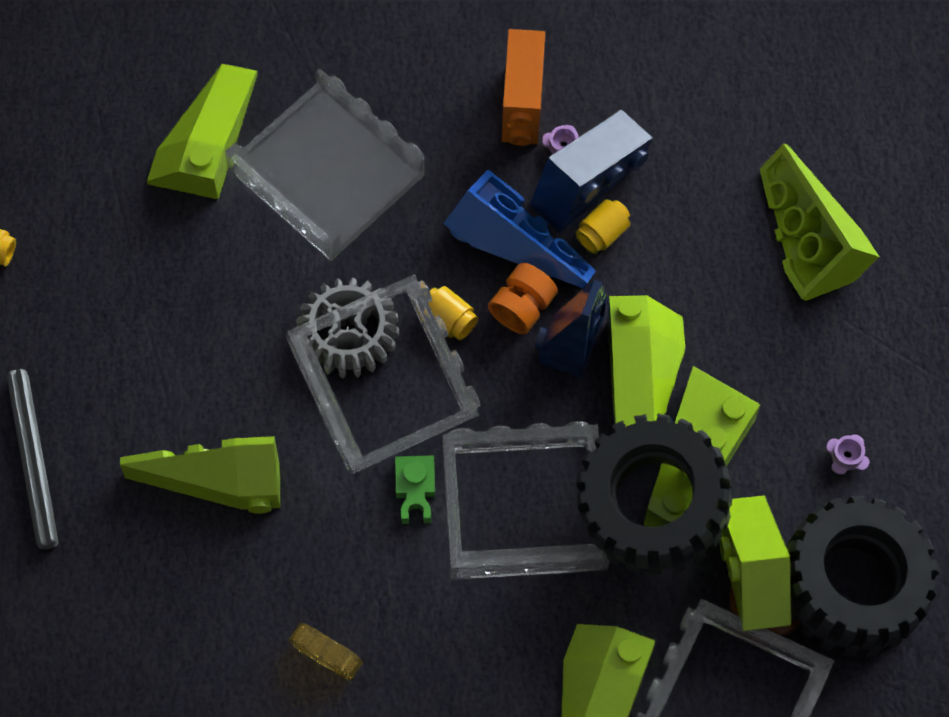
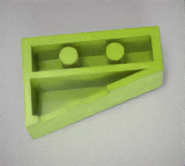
[720,495,791,631]

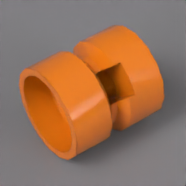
[488,263,558,335]

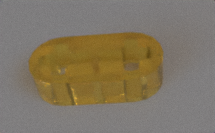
[288,623,363,680]

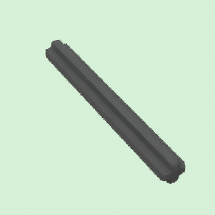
[7,369,59,550]

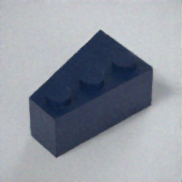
[529,110,653,233]

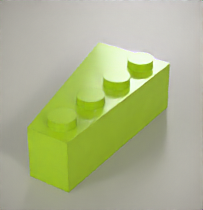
[644,366,760,527]

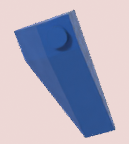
[443,170,596,288]

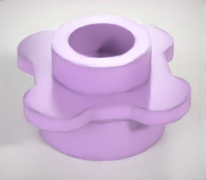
[542,125,579,155]
[826,435,869,475]

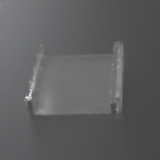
[225,68,425,261]

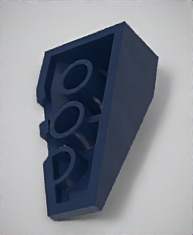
[534,280,608,378]

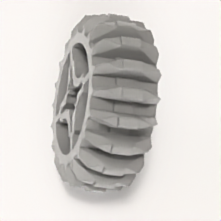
[297,277,399,378]

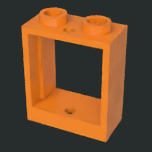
[502,29,546,146]

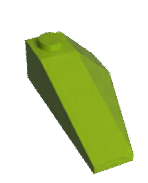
[147,64,257,199]
[607,295,686,426]

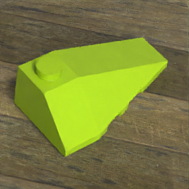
[759,143,879,301]
[120,437,281,514]
[562,624,655,717]

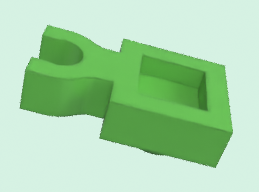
[395,455,435,524]

